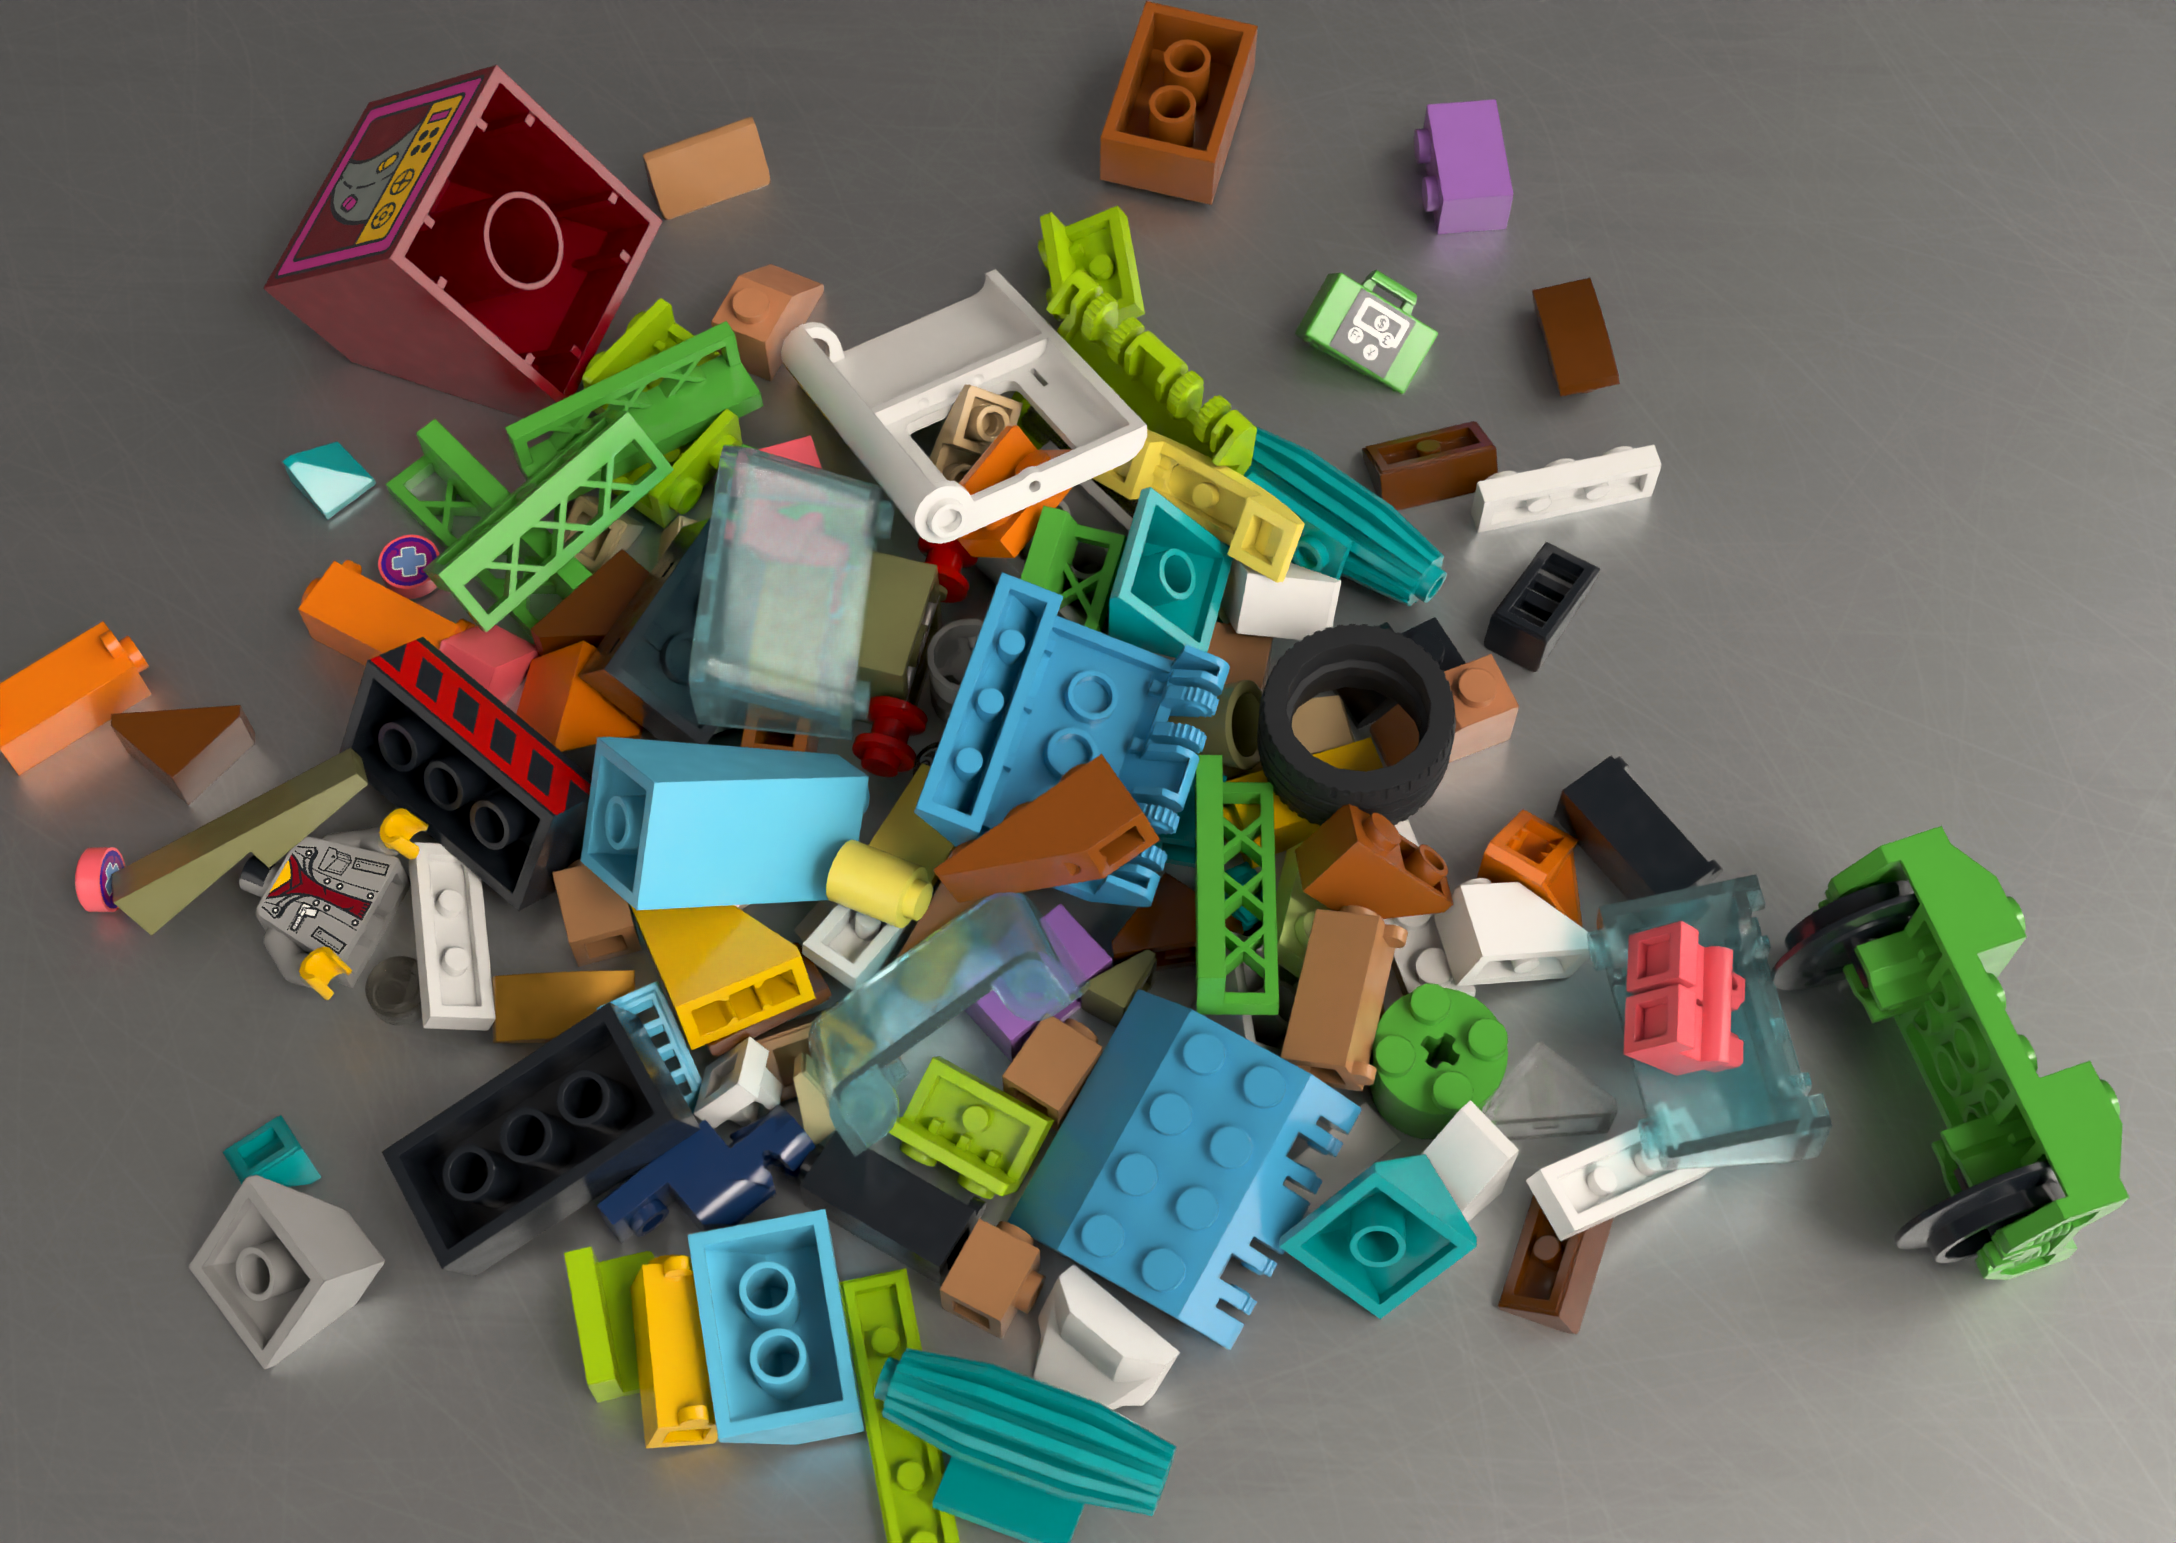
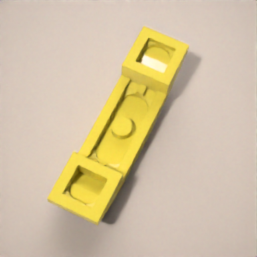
[1092,429,1305,583]

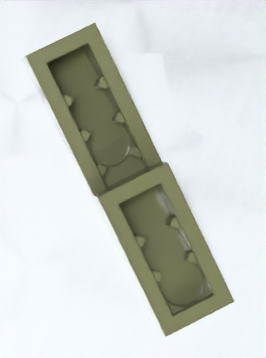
[112,748,368,936]

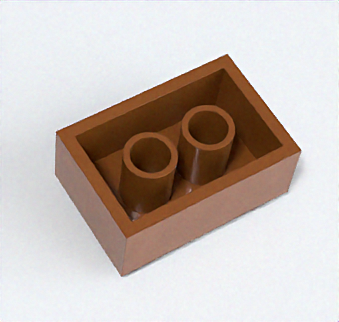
[1100,1,1258,205]

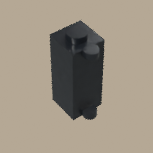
[1553,755,1723,928]
[798,1123,987,1286]

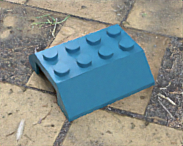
[914,572,1230,907]
[1007,989,1362,1351]

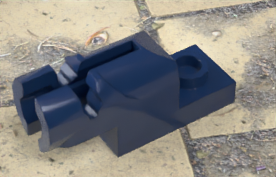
[597,1105,816,1244]

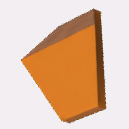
[516,641,643,752]
[1476,809,1583,928]

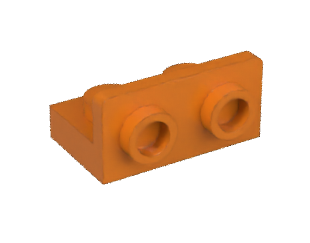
[957,425,1074,558]

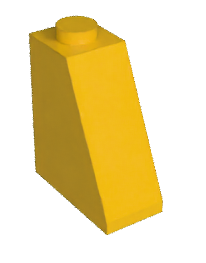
[631,905,816,1050]

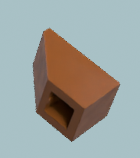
[1295,804,1453,919]

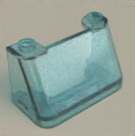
[689,445,894,740]
[1587,874,1832,1171]
[808,892,1092,1157]

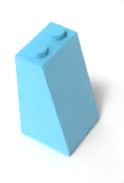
[581,737,870,910]

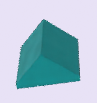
[1108,487,1233,658]
[1279,1154,1477,1319]

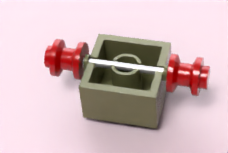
[821,537,978,777]

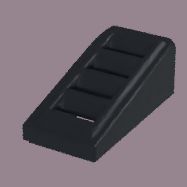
[1484,542,1600,672]

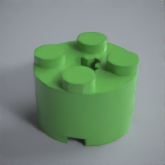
[1369,984,1508,1139]

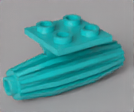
[1224,425,1447,607]
[874,1348,1177,1543]

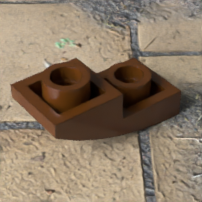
[1532,278,1620,397]

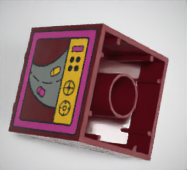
[263,65,663,418]

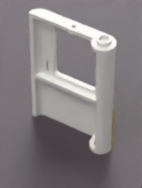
[781,269,1147,544]

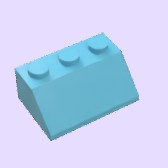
[688,1209,865,1445]

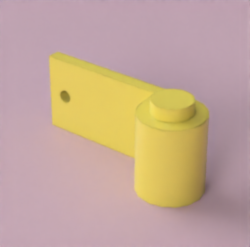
[826,763,956,928]

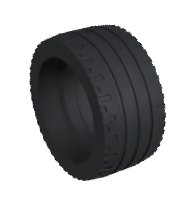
[1257,624,1456,826]

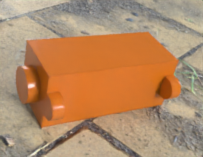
[298,560,475,666]
[0,621,151,776]

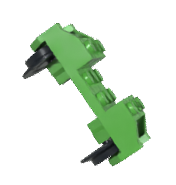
[1771,826,2130,1280]

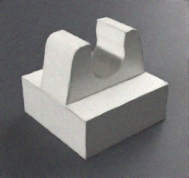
[694,1036,783,1129]

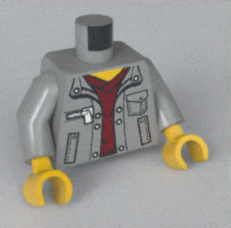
[239,808,428,1000]

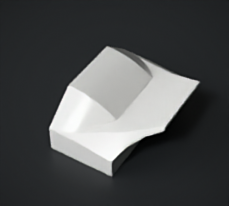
[794,888,934,992]
[1033,1264,1180,1410]

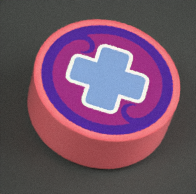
[378,535,440,599]
[75,847,126,912]

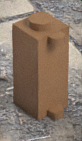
[1281,905,1408,1091]

